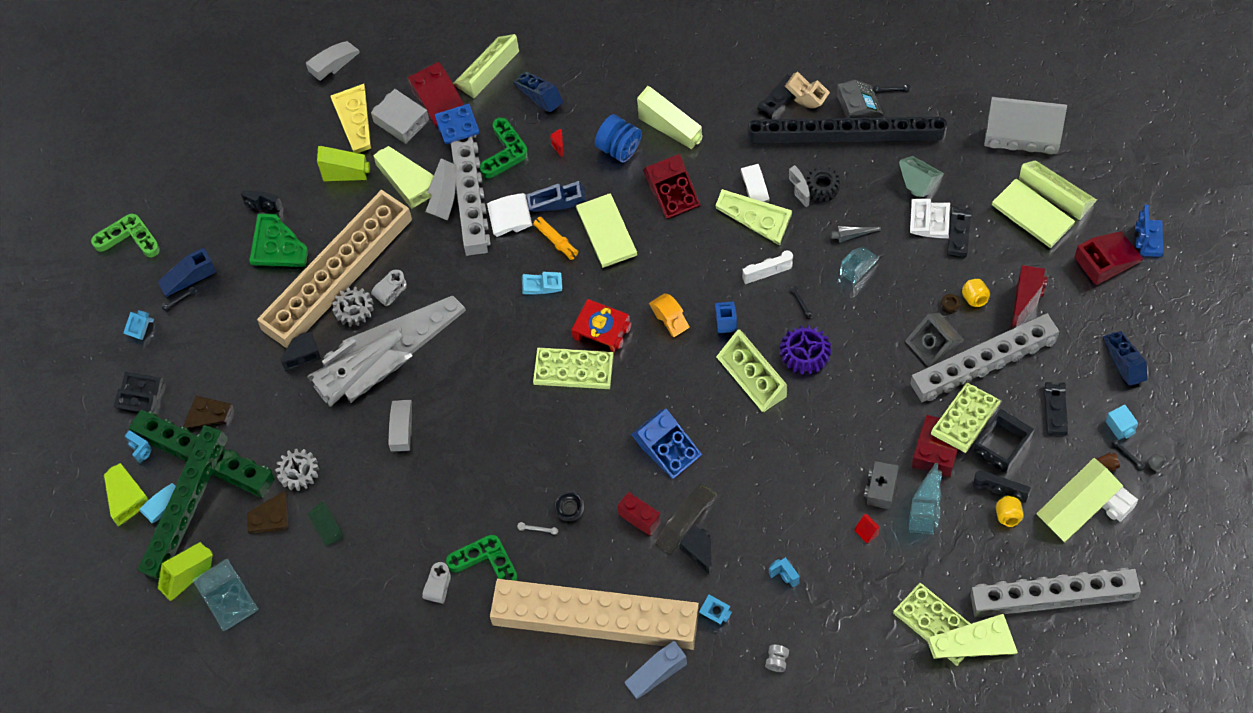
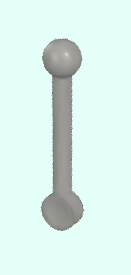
[517,522,558,535]

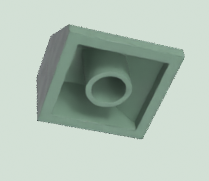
[899,156,944,197]

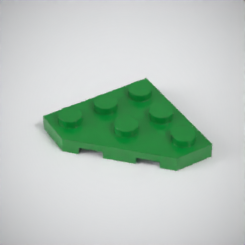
[250,214,308,267]

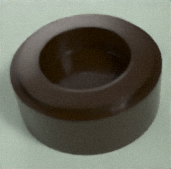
[941,294,960,314]

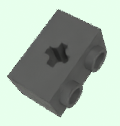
[864,461,899,509]

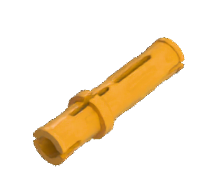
[533,217,578,260]

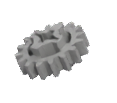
[332,287,374,327]
[275,449,319,491]

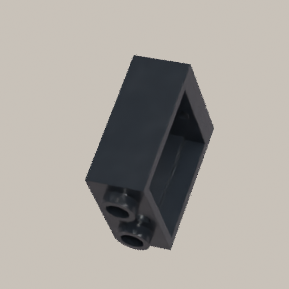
[973,408,1034,472]

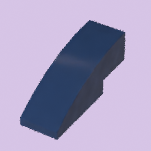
[526,181,587,212]

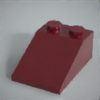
[408,62,464,127]
[1011,265,1048,330]
[912,415,958,477]

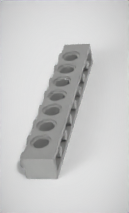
[451,135,491,256]
[910,313,1059,402]
[970,568,1141,617]

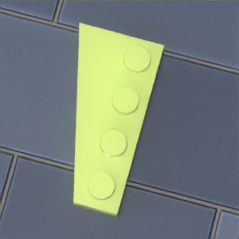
[716,189,792,246]

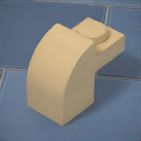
[785,72,830,109]

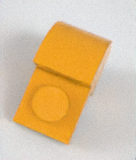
[649,293,689,337]

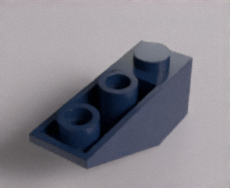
[513,72,563,112]
[158,247,216,297]
[1103,331,1147,386]

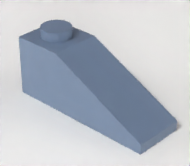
[624,641,687,700]

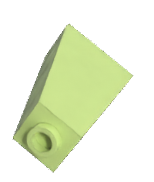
[637,86,703,149]
[373,146,434,209]

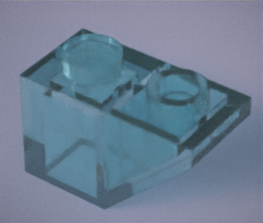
[840,247,879,284]

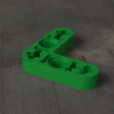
[480,118,528,178]
[446,535,518,581]

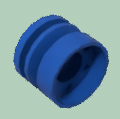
[595,114,642,163]

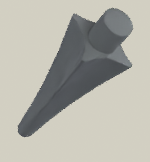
[830,226,881,243]

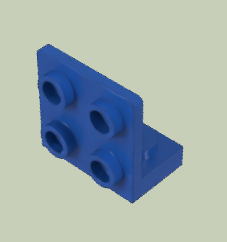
[435,104,479,144]
[1135,204,1164,257]

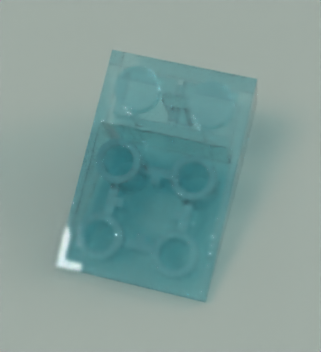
[909,463,942,534]
[192,558,259,631]

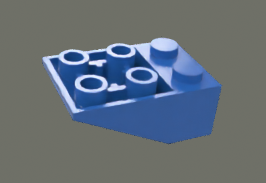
[631,409,702,479]

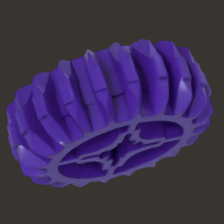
[780,325,832,375]

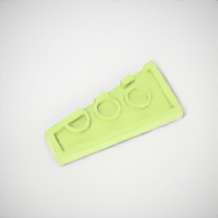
[927,614,1018,659]

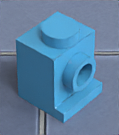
[699,594,732,624]

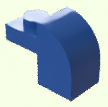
[715,302,737,333]

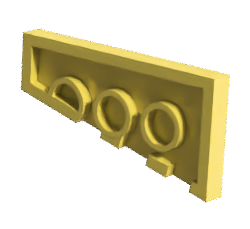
[331,84,371,153]

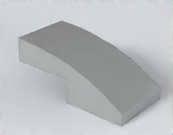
[789,165,810,207]

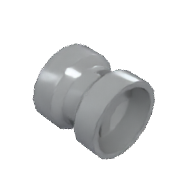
[765,645,789,672]

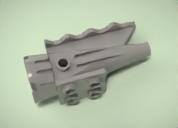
[307,328,413,407]

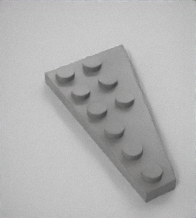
[342,296,466,354]

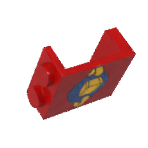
[572,299,631,354]

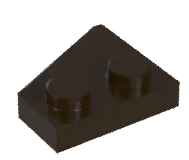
[183,395,233,431]
[247,491,288,534]

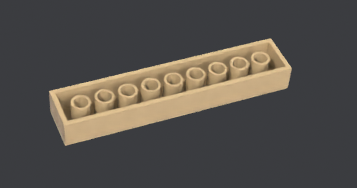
[257,190,412,348]
[490,579,699,650]

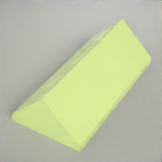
[453,34,519,98]
[1019,160,1097,220]
[716,330,787,412]
[1036,458,1123,542]

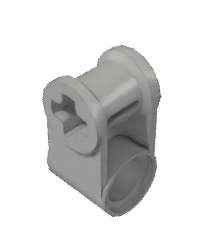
[371,269,407,306]
[422,562,451,604]

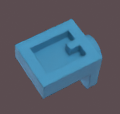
[124,310,154,340]
[125,430,152,464]
[769,557,800,587]

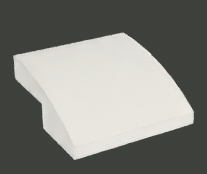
[487,193,532,237]
[910,199,950,238]

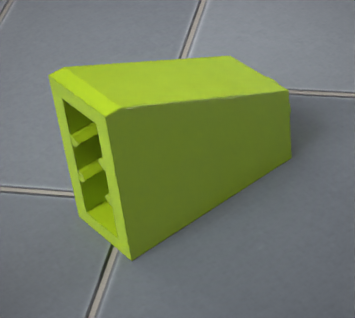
[317,146,370,181]
[104,463,148,527]
[158,542,213,601]

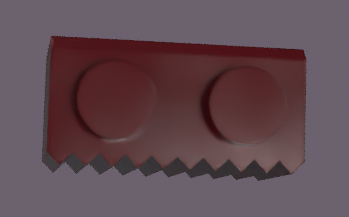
[617,492,661,536]

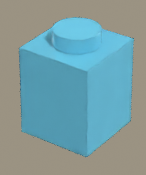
[1105,405,1138,440]

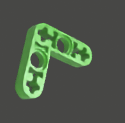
[91,214,160,257]

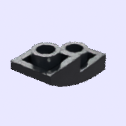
[241,191,283,212]

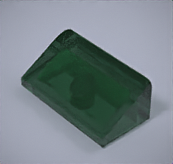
[308,501,343,546]

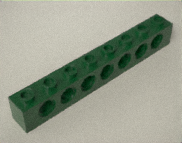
[128,410,275,499]
[137,425,228,580]

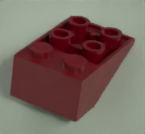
[643,154,700,219]
[1074,231,1144,285]

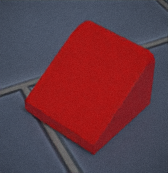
[550,129,564,157]
[855,514,879,543]

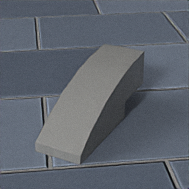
[306,41,360,81]
[425,159,456,220]
[389,400,412,451]

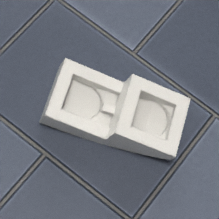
[741,164,769,202]

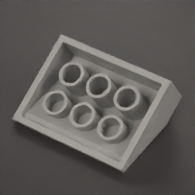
[984,97,1067,154]

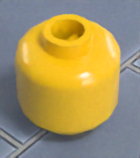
[962,279,990,307]
[995,496,1024,527]

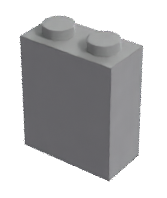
[371,89,429,144]

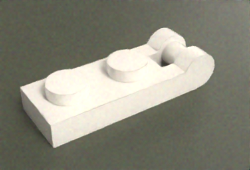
[742,251,793,284]

